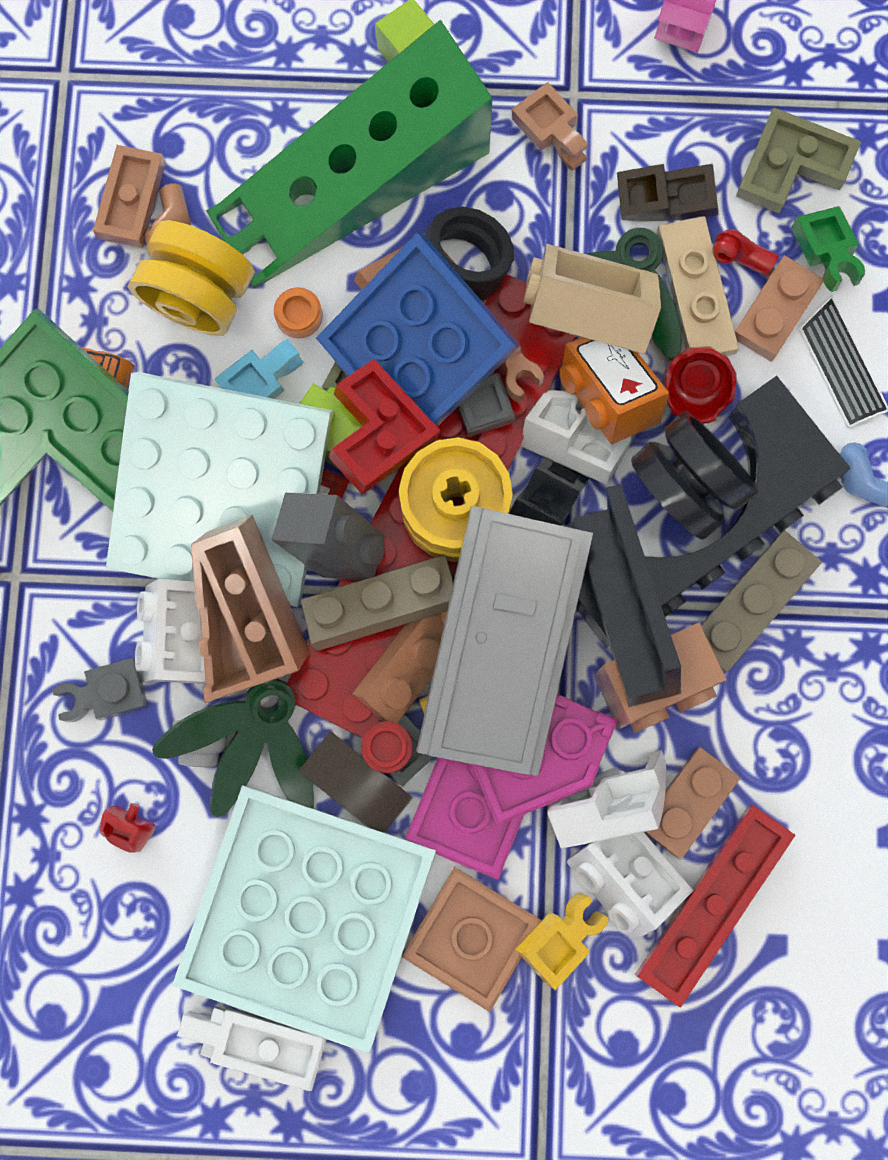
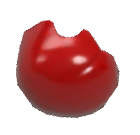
[663,346,737,424]

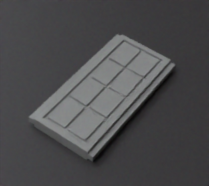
[416,506,593,776]

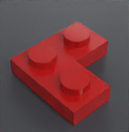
[329,359,440,495]

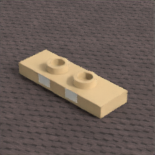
[657,216,739,356]

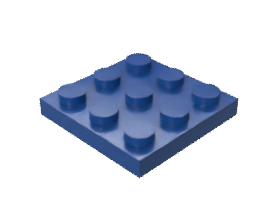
[316,232,520,426]

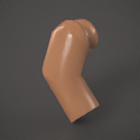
[144,183,191,244]

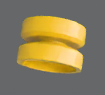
[127,220,255,336]
[399,437,513,562]

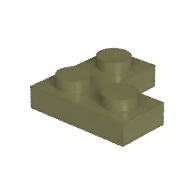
[735,107,862,213]

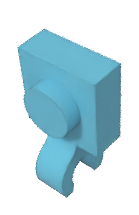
[214,339,304,399]

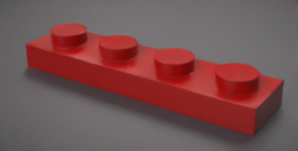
[635,805,796,1008]

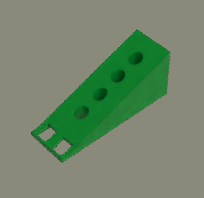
[206,19,493,289]

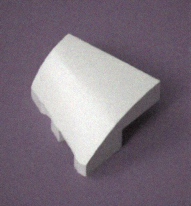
[521,390,636,485]
[547,750,666,849]

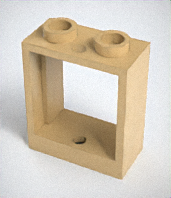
[523,244,661,354]

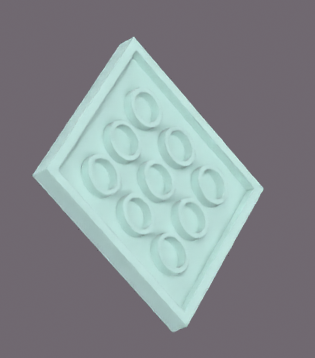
[106,372,333,607]
[172,785,436,1054]

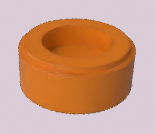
[274,287,323,338]

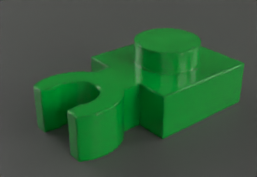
[791,206,865,292]

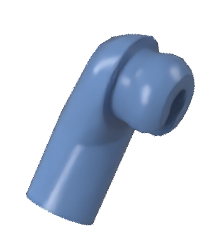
[840,442,888,508]

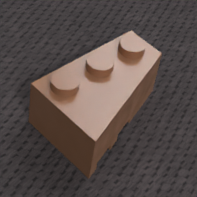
[191,515,310,703]

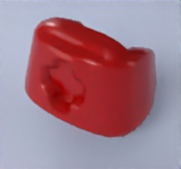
[99,803,156,853]

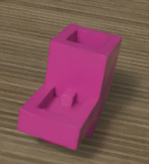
[654,0,717,53]

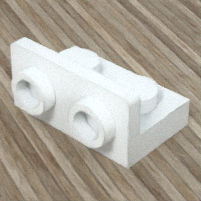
[135,579,206,684]
[567,832,693,940]

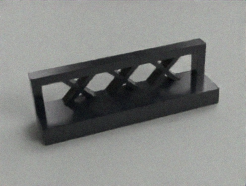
[573,484,681,707]

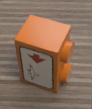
[560,337,669,445]

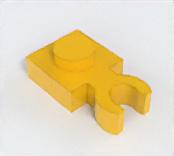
[515,892,609,991]

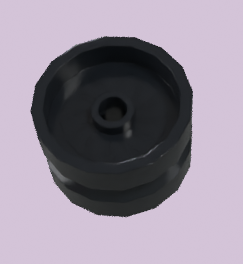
[631,411,759,540]

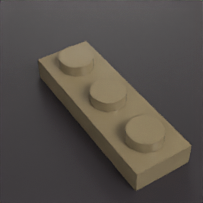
[701,530,822,674]
[301,555,454,651]

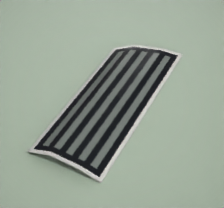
[799,294,888,428]

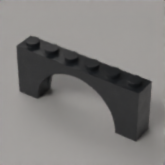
[565,375,851,649]

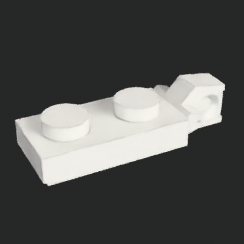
[177,1006,326,1091]

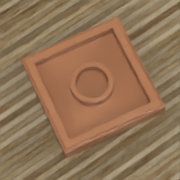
[402,866,542,1012]

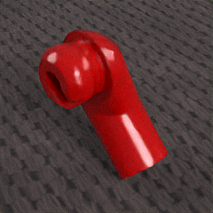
[712,229,779,277]

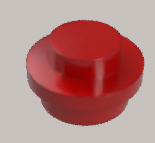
[361,721,413,773]

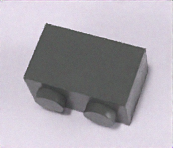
[272,492,385,581]

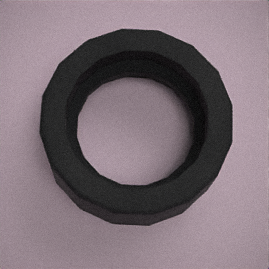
[425,206,514,301]

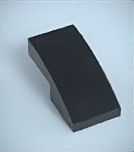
[509,457,589,526]

